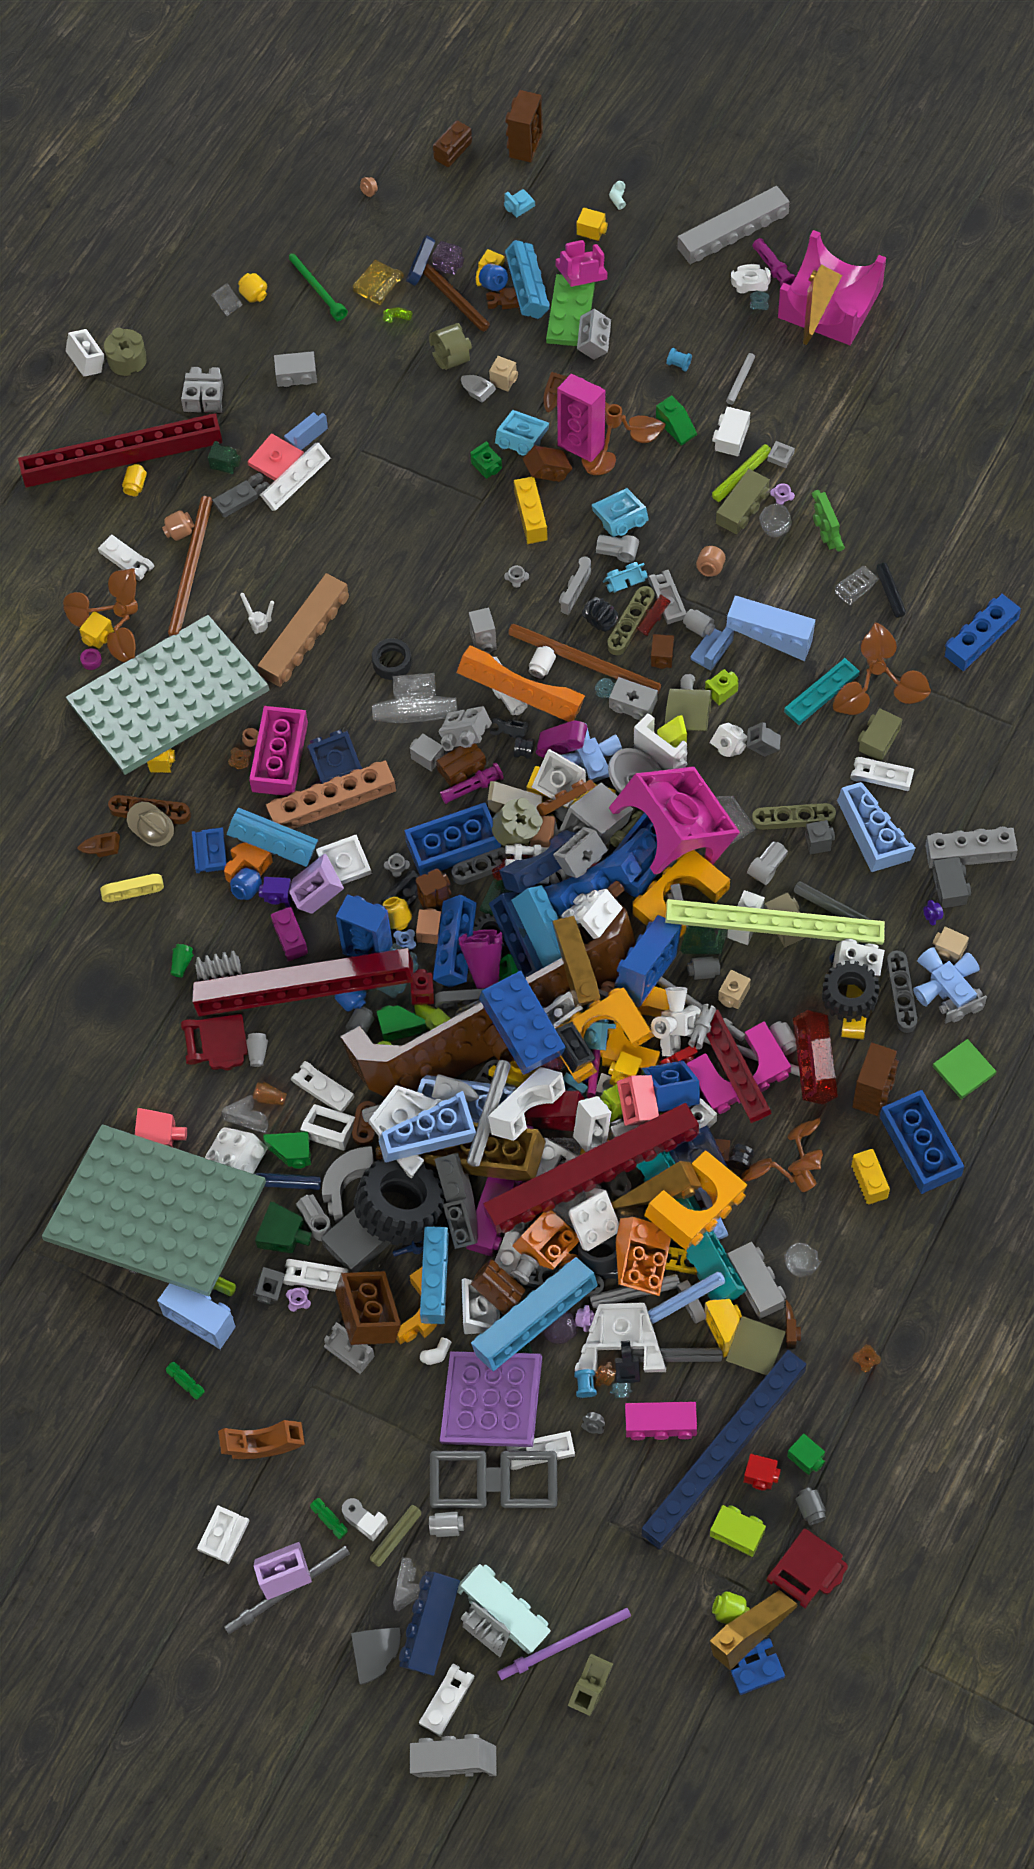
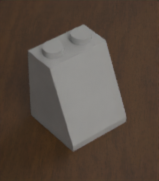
[558,783,633,845]

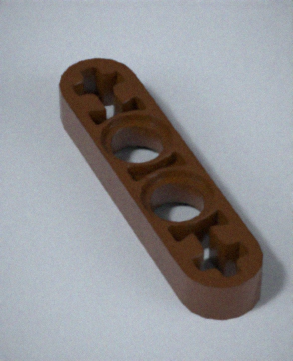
[108,795,191,825]

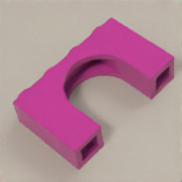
[687,1021,791,1114]

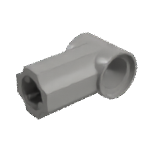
[596,535,639,563]
[747,842,788,885]
[296,1194,332,1241]

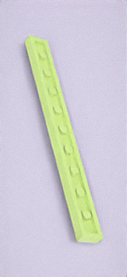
[665,899,885,945]

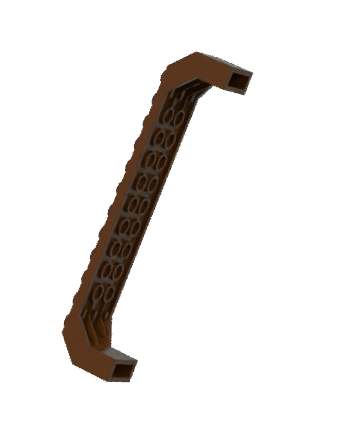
[340,898,636,1097]

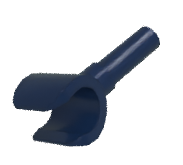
[393,1241,424,1257]

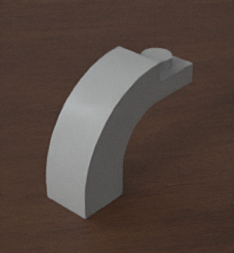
[322,1146,374,1223]

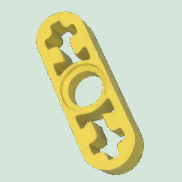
[100,874,164,902]

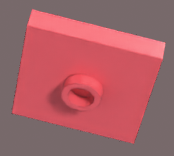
[248,433,304,481]

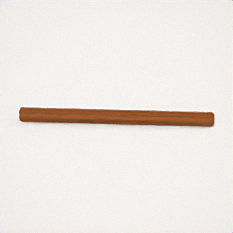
[168,496,212,636]
[509,624,661,694]

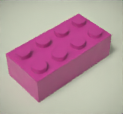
[557,374,605,462]
[250,706,308,796]

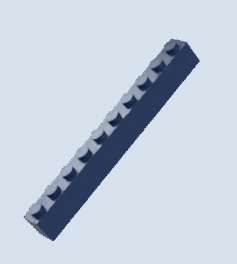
[642,1350,807,1550]

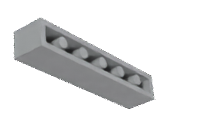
[678,186,790,264]

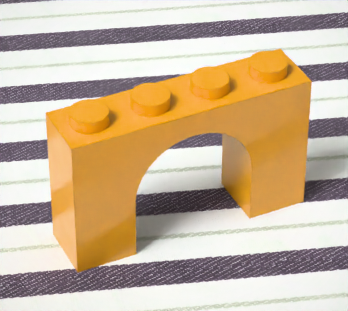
[633,850,730,937]
[555,987,654,1084]
[600,987,669,1076]
[644,1150,747,1250]

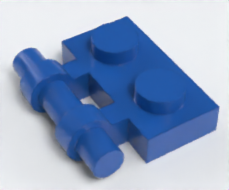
[731,1638,785,1695]

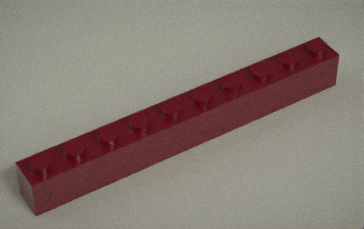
[18,413,223,488]
[193,948,413,1016]
[483,1103,699,1234]

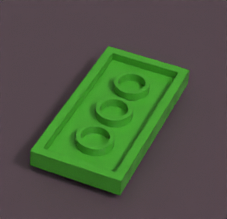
[546,274,595,346]

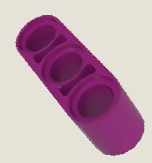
[536,721,588,758]

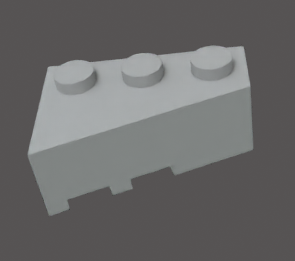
[410,1734,497,1777]

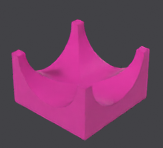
[778,230,886,346]
[609,767,740,874]

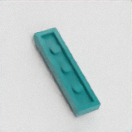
[784,658,860,725]

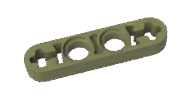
[607,586,655,655]
[752,803,836,830]

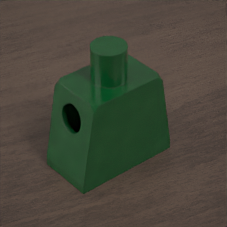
[255,1202,313,1253]

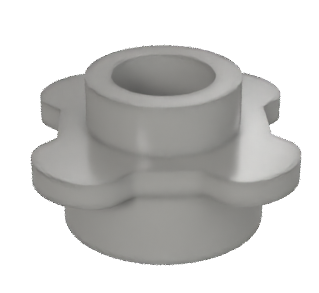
[504,565,529,588]
[384,853,410,877]

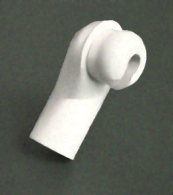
[420,1338,452,1365]

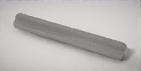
[590,1274,680,1308]

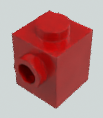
[744,1454,781,1490]

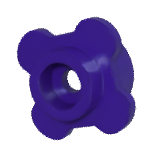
[923,900,943,926]

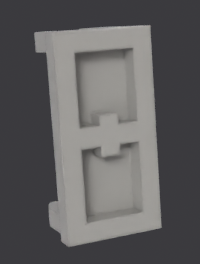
[324,1322,375,1374]

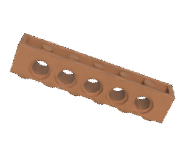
[266,760,396,829]

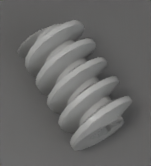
[195,950,242,982]

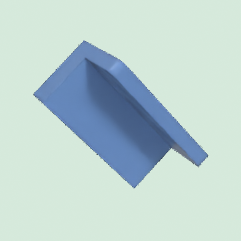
[284,412,328,450]
[691,627,734,671]

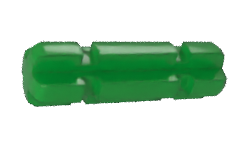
[166,1362,204,1399]
[310,1498,348,1539]

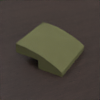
[665,689,712,732]
[726,1316,786,1375]

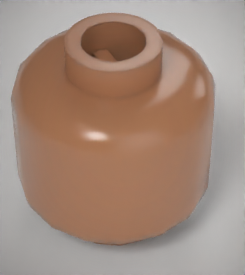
[162,511,194,541]
[696,546,726,577]

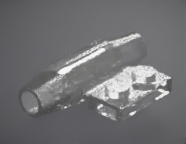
[372,673,458,723]

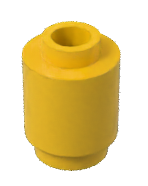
[122,464,147,496]

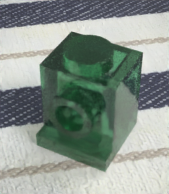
[208,441,241,474]

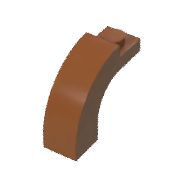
[218,1420,305,1459]

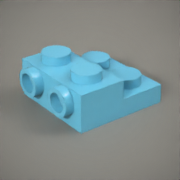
[495,410,549,455]
[592,488,649,537]

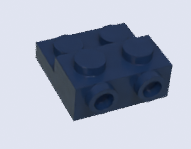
[307,730,362,784]

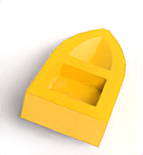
[476,249,505,286]

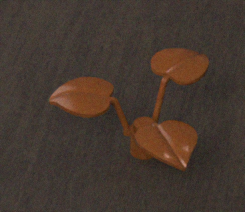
[582,402,665,475]
[63,568,138,662]
[833,622,931,715]
[740,1118,823,1192]

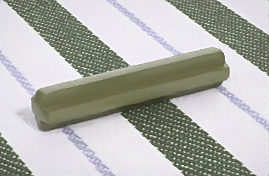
[370,1505,421,1567]

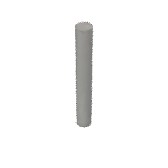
[726,353,755,405]

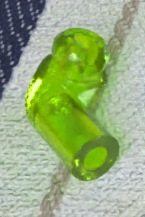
[383,307,412,323]

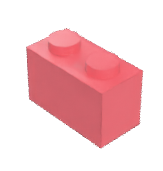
[617,1075,659,1126]

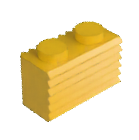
[851,1149,890,1204]

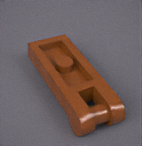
[536,779,596,816]

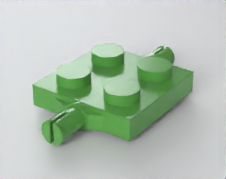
[812,490,845,551]

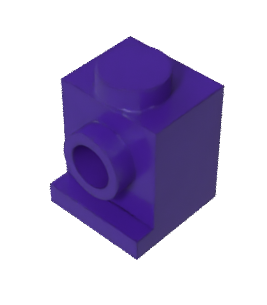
[259,877,291,907]

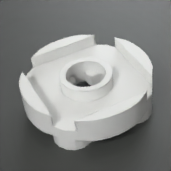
[731,264,771,293]

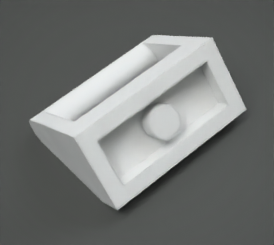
[300,1104,355,1151]

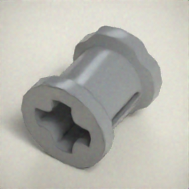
[510,1254,539,1285]

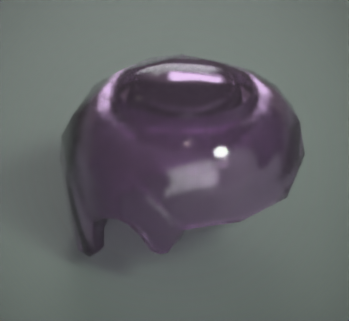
[542,1311,578,1344]

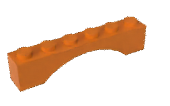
[456,645,585,722]

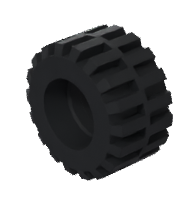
[822,960,879,1022]

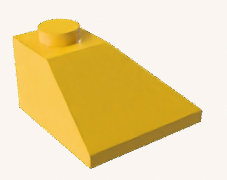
[705,1299,742,1357]

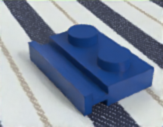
[192,828,227,873]

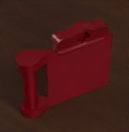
[181,1014,248,1071]
[766,1529,848,1609]

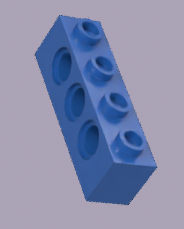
[945,594,1021,671]
[433,895,476,987]

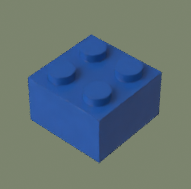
[641,1060,700,1112]

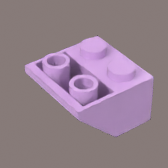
[289,854,344,914]
[254,1542,312,1600]

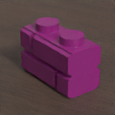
[271,907,308,961]

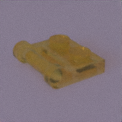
[353,260,404,305]

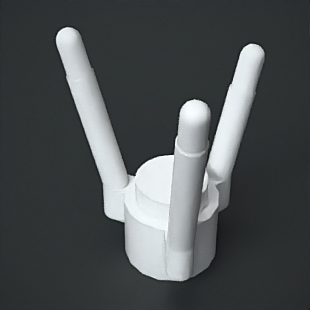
[240,593,274,634]

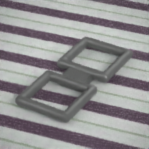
[430,1451,557,1508]

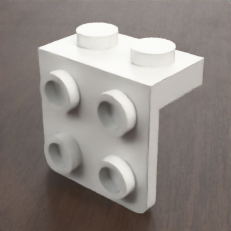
[561,889,622,939]
[205,1127,268,1174]
[569,1188,619,1251]

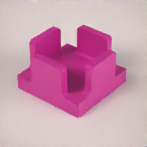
[555,240,608,287]

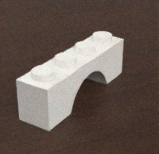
[488,1067,565,1141]

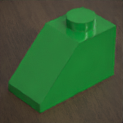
[656,395,697,446]
[377,1006,427,1042]
[263,1132,311,1169]

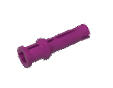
[752,238,796,286]
[440,763,504,804]

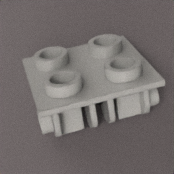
[461,1602,511,1657]

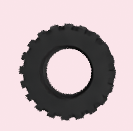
[354,1158,445,1245]

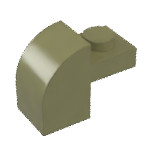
[568,1654,613,1716]

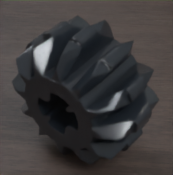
[582,597,618,632]

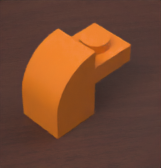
[224,842,273,882]

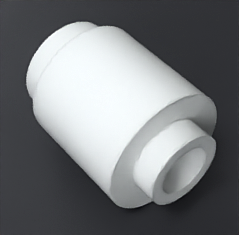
[528,646,556,679]

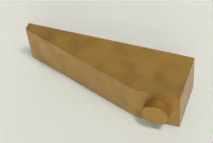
[803,264,842,345]
[552,916,600,1007]
[611,1161,702,1210]
[710,1590,797,1670]

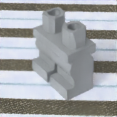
[181,367,224,413]
[438,706,492,751]

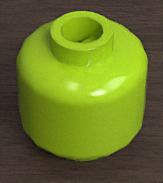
[712,1592,750,1624]

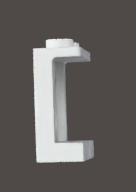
[634,714,687,770]

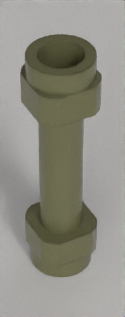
[610,810,644,847]

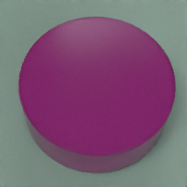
[80,648,102,670]

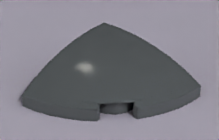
[351,1628,401,1685]

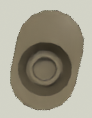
[127,802,174,846]

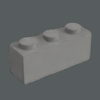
[727,1242,786,1319]

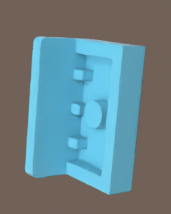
[584,1019,616,1050]

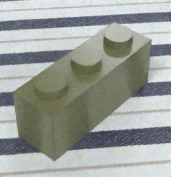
[716,469,771,534]

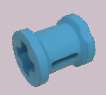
[667,348,692,371]
[574,1369,597,1398]

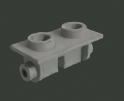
[939,988,987,1024]

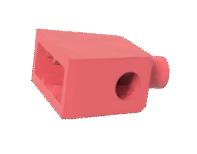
[135,1108,187,1147]

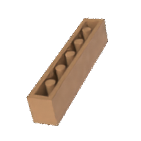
[257,573,349,687]

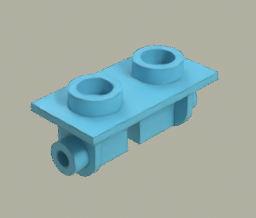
[603,562,648,593]

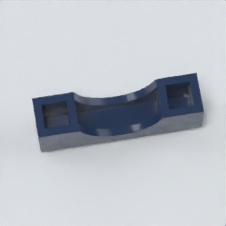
[499,830,577,894]

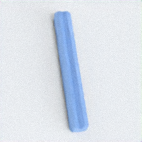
[648,1272,725,1324]

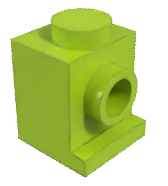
[705,669,738,705]

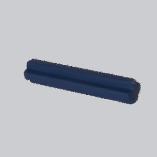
[255,1173,321,1190]

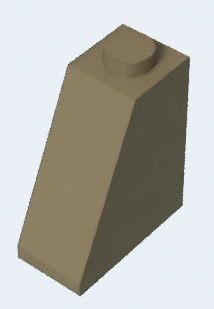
[488,781,542,819]

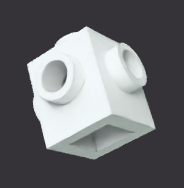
[710,723,747,757]

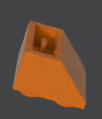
[512,1210,579,1270]

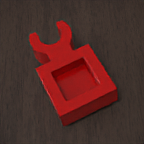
[658,1045,698,1065]

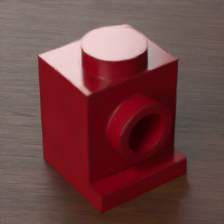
[411,969,434,1005]

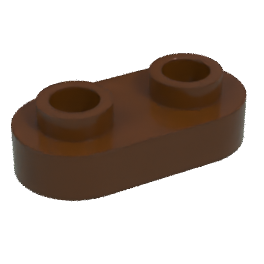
[352,1101,376,1146]

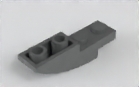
[435,1153,477,1249]

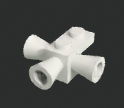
[651,987,701,1056]

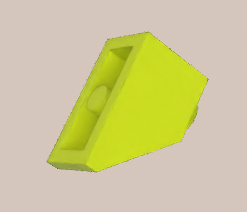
[657,715,687,748]

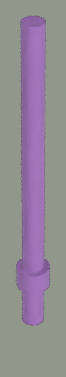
[497,1608,631,1680]

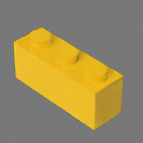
[514,477,547,544]

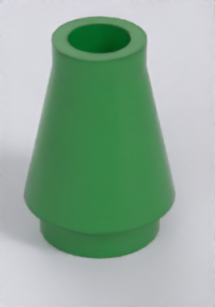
[170,944,194,978]

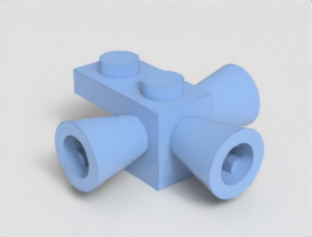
[560,723,622,783]
[913,947,980,1008]

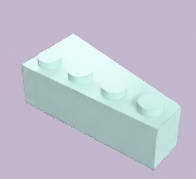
[457,1564,551,1654]

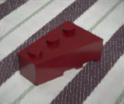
[524,1091,585,1132]

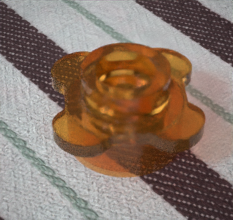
[228,748,251,769]
[853,1345,881,1372]
[595,1362,616,1387]

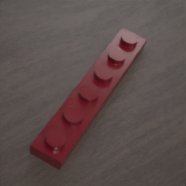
[706,1009,772,1123]

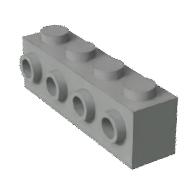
[925,827,1018,868]

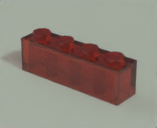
[793,1010,838,1105]

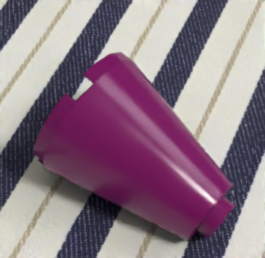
[459,930,503,989]

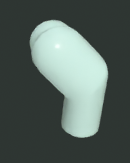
[609,181,626,210]

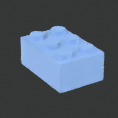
[157,1283,236,1349]

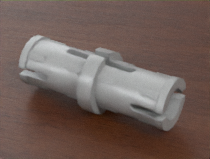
[688,1004,716,1049]

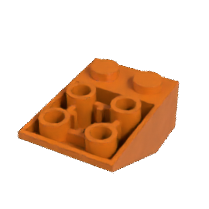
[616,1217,671,1296]

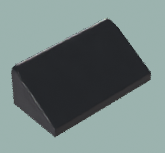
[381,870,419,906]
[555,1022,595,1073]

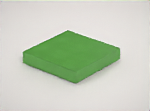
[933,1039,997,1100]

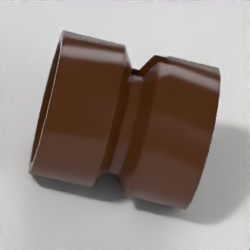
[483,1024,515,1063]

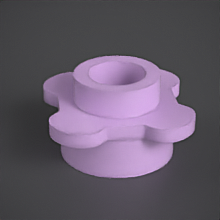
[770,484,795,505]
[286,1287,311,1312]
[575,1305,594,1332]

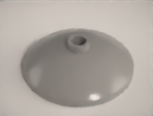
[608,748,662,794]

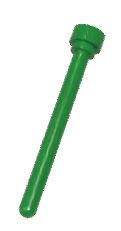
[289,254,348,321]

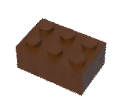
[505,90,543,162]
[852,1042,899,1116]
[335,1271,401,1345]

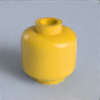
[238,273,267,303]
[383,897,412,931]

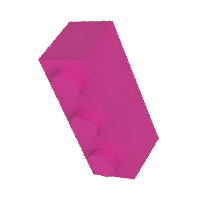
[625,1402,697,1440]

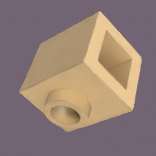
[489,356,518,391]
[933,927,969,963]
[718,970,751,1009]

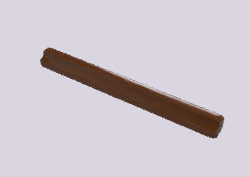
[423,264,490,332]

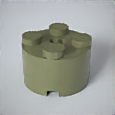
[429,323,472,370]
[104,328,147,376]
[492,798,543,847]

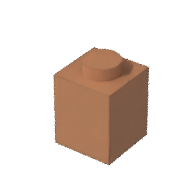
[416,908,441,944]

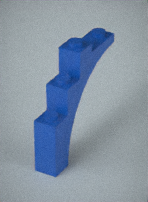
[543,828,657,916]

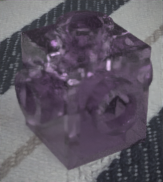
[432,241,464,275]

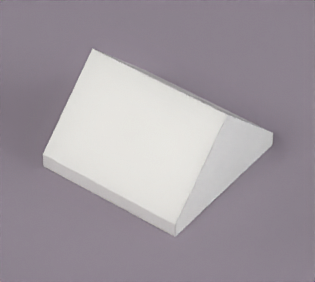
[532,749,586,808]
[462,1278,500,1334]

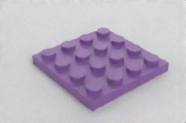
[440,1352,542,1447]

